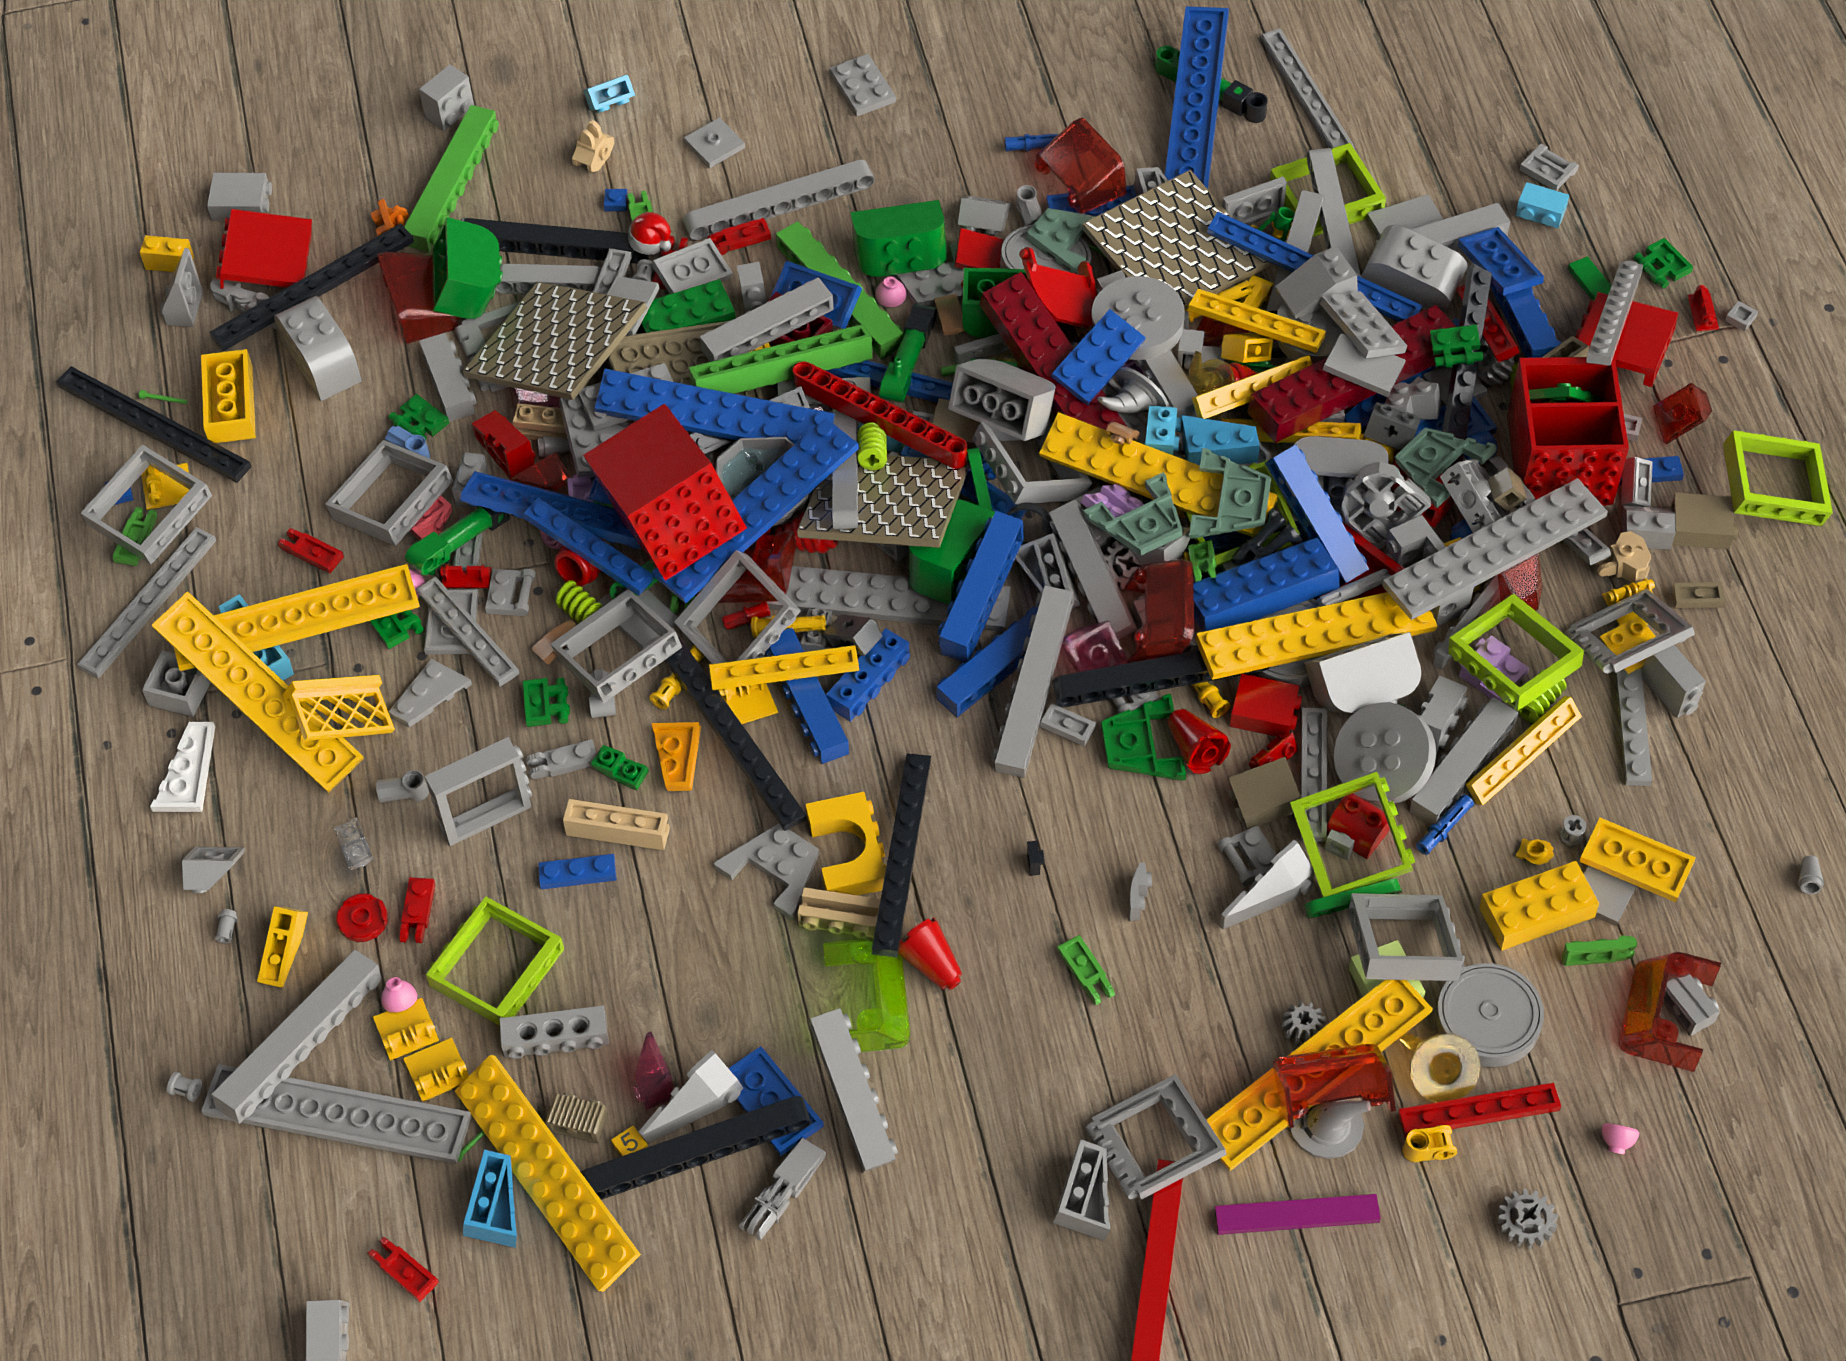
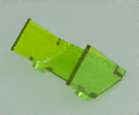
[823,939,910,1052]

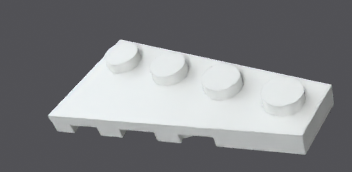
[150,722,215,812]

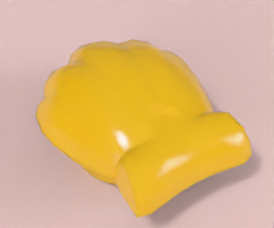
[1516,838,1554,865]

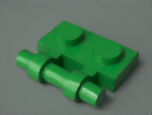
[1633,238,1693,289]
[1430,324,1483,368]
[388,393,449,440]
[369,610,424,650]
[523,678,570,727]

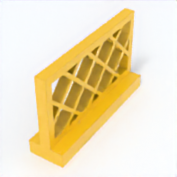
[283,675,395,741]

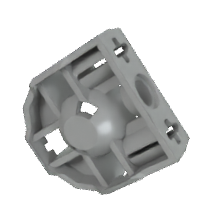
[1440,459,1509,533]
[1342,462,1431,549]

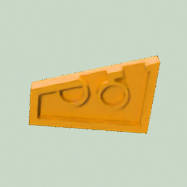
[651,722,701,791]

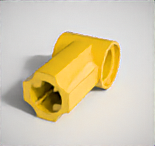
[1239,275,1274,309]

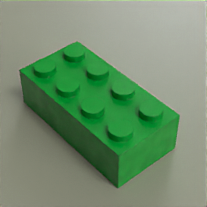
[639,279,736,334]

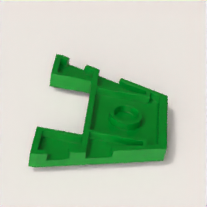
[1101,694,1186,781]

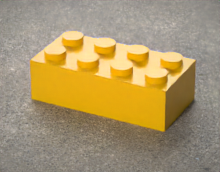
[201,349,256,443]
[1479,861,1599,951]

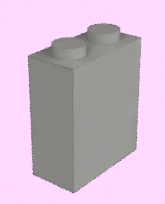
[207,173,272,221]
[1642,645,1706,718]

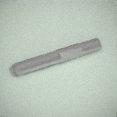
[1316,569,1391,607]

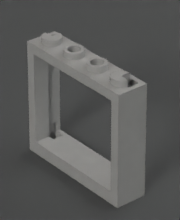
[972,419,1092,505]
[325,440,453,546]
[81,445,212,565]
[674,550,801,664]
[551,589,682,703]
[425,737,533,846]
[1348,893,1465,981]

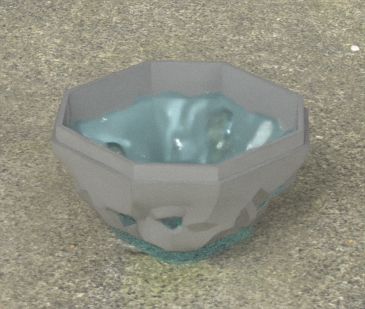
[715,437,808,526]

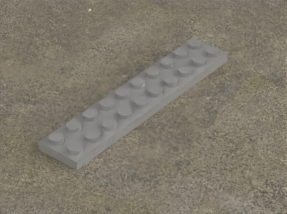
[1382,478,1608,620]
[767,564,1011,632]
[201,1064,472,1164]

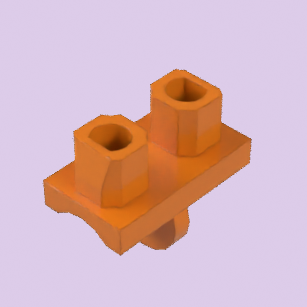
[370,199,409,236]

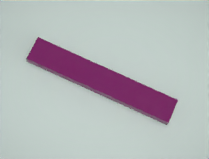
[1215,1194,1381,1235]

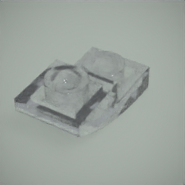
[334,817,374,871]

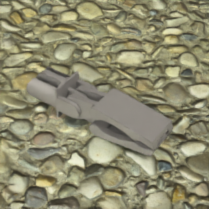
[211,278,277,330]
[738,1138,826,1241]

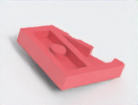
[409,496,453,540]

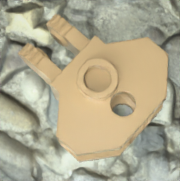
[572,120,614,172]
[1595,531,1651,584]

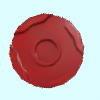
[336,893,388,942]

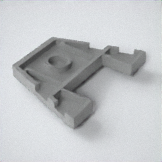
[894,243,964,306]
[714,824,819,920]

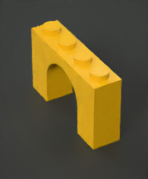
[805,792,887,896]

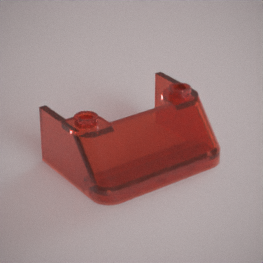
[1125,559,1194,664]
[1618,952,1721,1072]
[1273,1044,1396,1128]

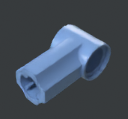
[385,426,430,458]

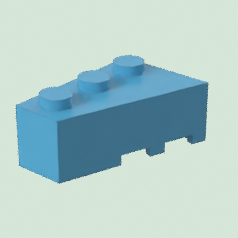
[1180,415,1260,465]
[463,1150,517,1248]

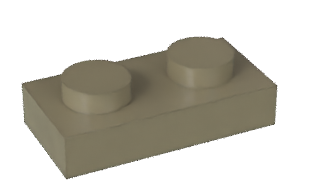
[1672,582,1725,608]

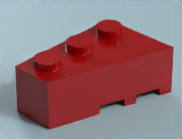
[472,410,536,481]

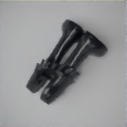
[1230,508,1303,566]

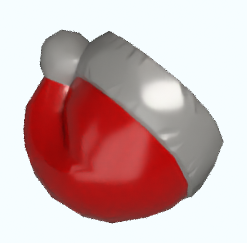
[628,212,671,255]

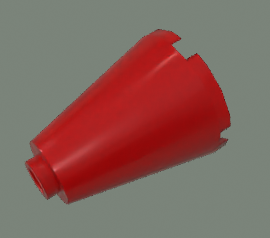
[1168,709,1231,774]
[898,917,962,990]

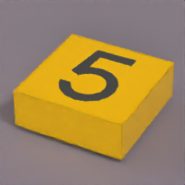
[611,1126,648,1157]

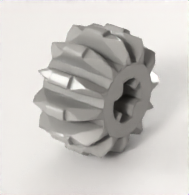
[1477,348,1515,386]
[1281,1001,1326,1045]

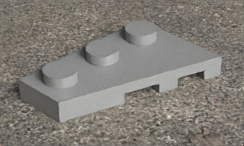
[388,659,472,728]

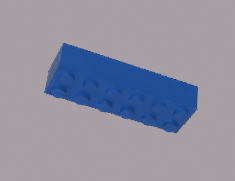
[937,511,1024,663]
[1185,538,1339,632]

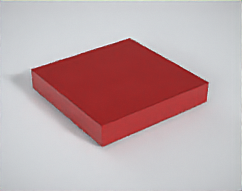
[954,228,1003,269]

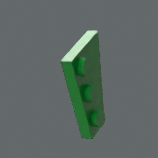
[1529,383,1600,403]

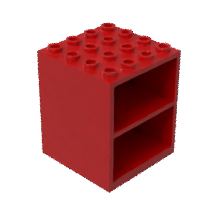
[1507,357,1629,506]
[583,403,747,581]

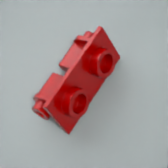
[1687,285,1719,331]
[441,564,492,588]
[1249,732,1298,769]

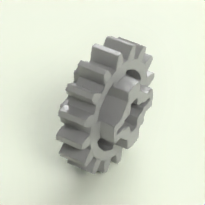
[1104,541,1153,591]
[1497,1189,1558,1249]

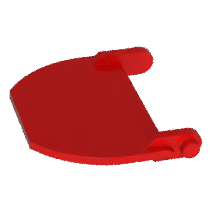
[1019,247,1097,328]

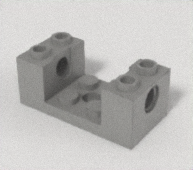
[1385,515,1474,627]

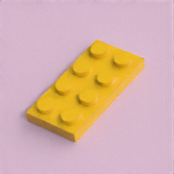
[1579,817,1696,903]

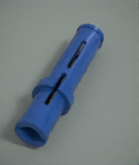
[1004,132,1071,152]
[1416,794,1474,855]

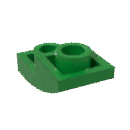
[591,745,649,791]

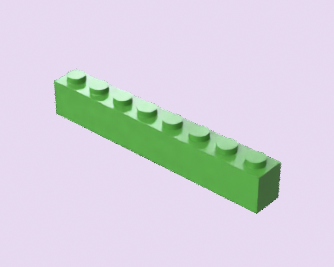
[404,105,499,252]
[776,221,904,360]
[689,324,873,394]

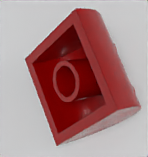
[1327,793,1390,859]

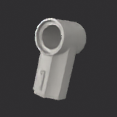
[1016,185,1042,226]
[589,669,616,718]
[376,770,429,802]

